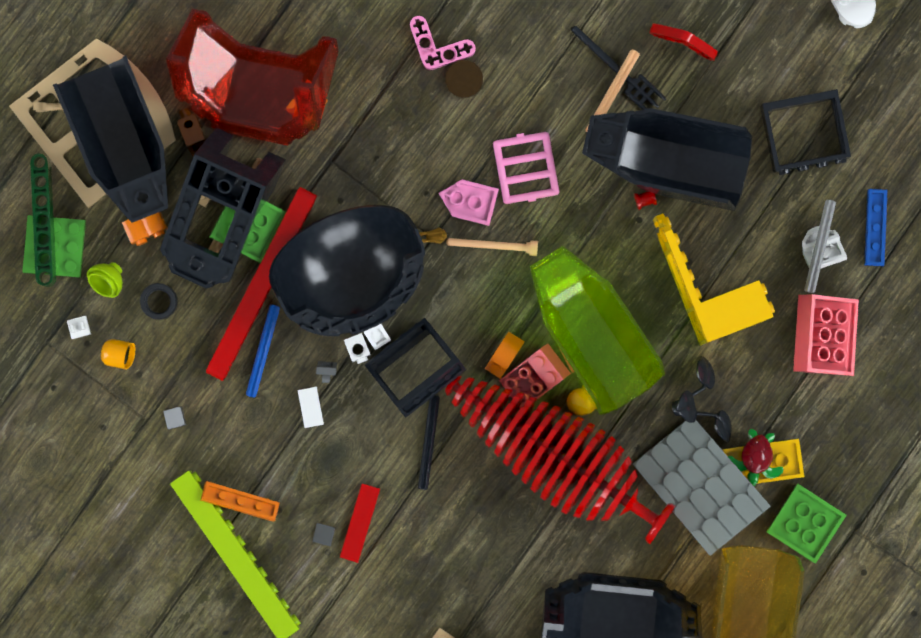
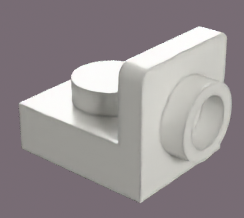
[364,324,391,350]

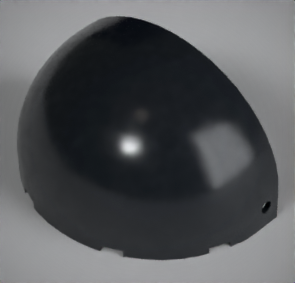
[269,205,425,336]

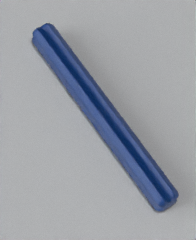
[246,304,280,398]

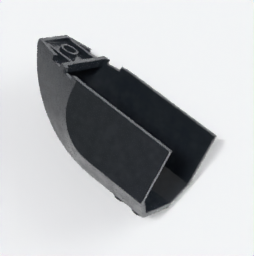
[53,56,168,223]
[582,108,752,211]

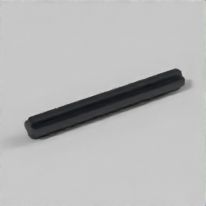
[418,395,440,490]

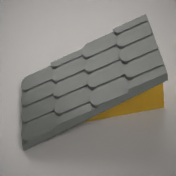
[632,421,771,556]

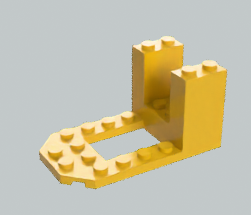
[653,213,775,346]

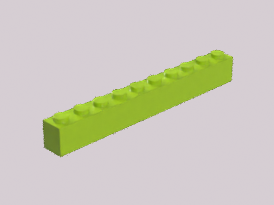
[170,470,301,638]

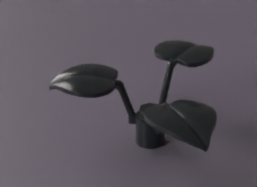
[672,356,732,443]

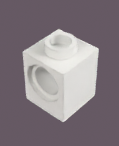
[344,333,371,364]

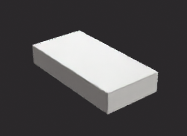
[298,387,324,428]

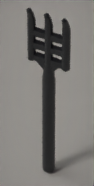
[571,26,666,110]

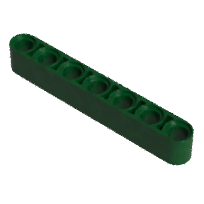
[30,153,56,287]

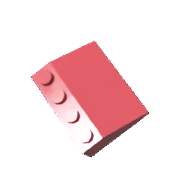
[793,294,859,376]

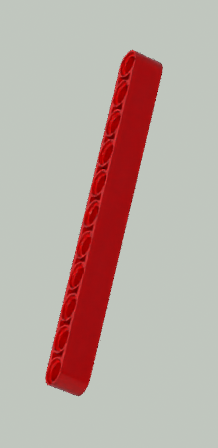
[206,187,317,381]

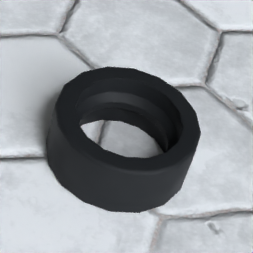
[140,283,178,320]

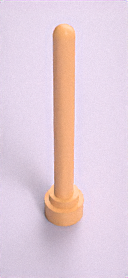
[446,238,538,256]

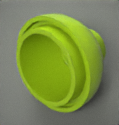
[87,262,123,298]

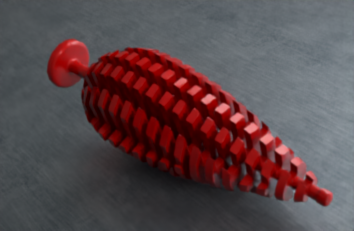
[445,376,675,544]

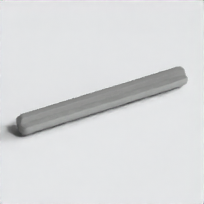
[804,200,836,293]

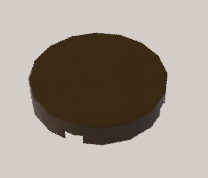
[445,60,483,98]

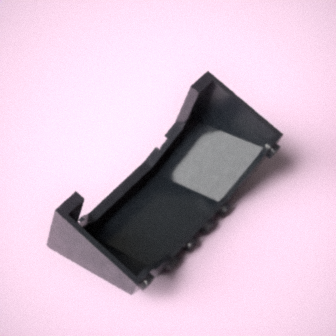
[540,572,702,638]

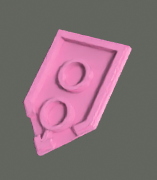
[439,180,499,226]

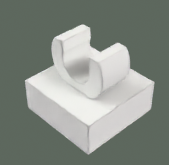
[67,316,91,339]

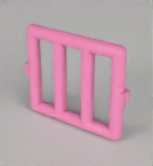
[493,132,559,204]

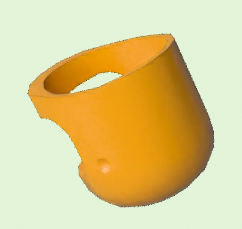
[101,339,136,370]
[567,388,596,416]

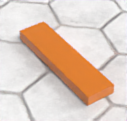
[200,481,280,522]

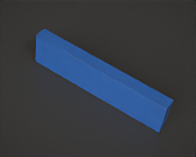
[864,189,887,266]

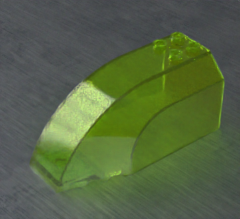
[530,246,665,415]

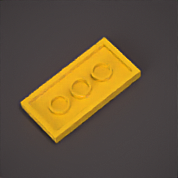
[722,439,804,484]

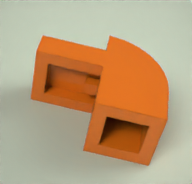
[485,332,524,379]

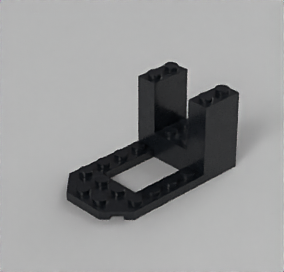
[160,127,286,289]

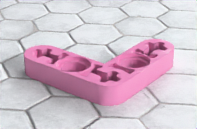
[410,16,475,70]

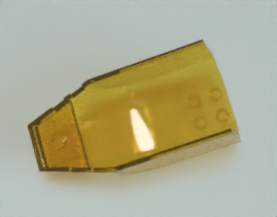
[712,545,805,638]

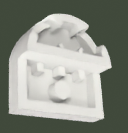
[831,0,876,28]
[802,226,847,268]

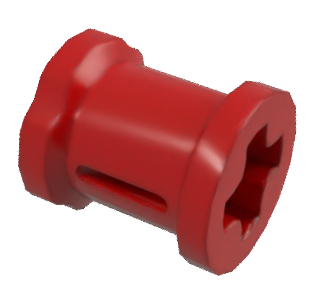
[634,192,657,210]

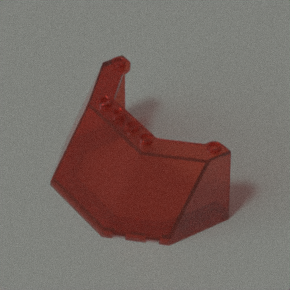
[166,9,338,146]

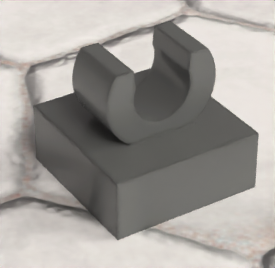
[316,361,337,383]

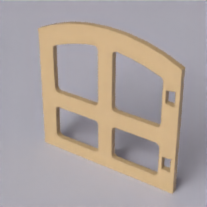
[9,39,176,208]

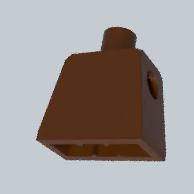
[177,108,206,156]

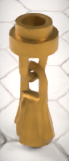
[419,227,447,244]

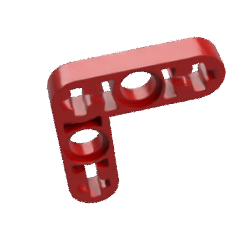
[649,23,718,61]

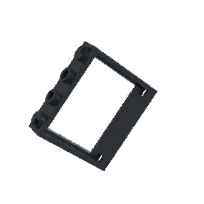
[760,89,851,175]
[365,318,466,418]

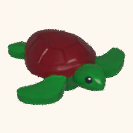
[728,429,784,486]

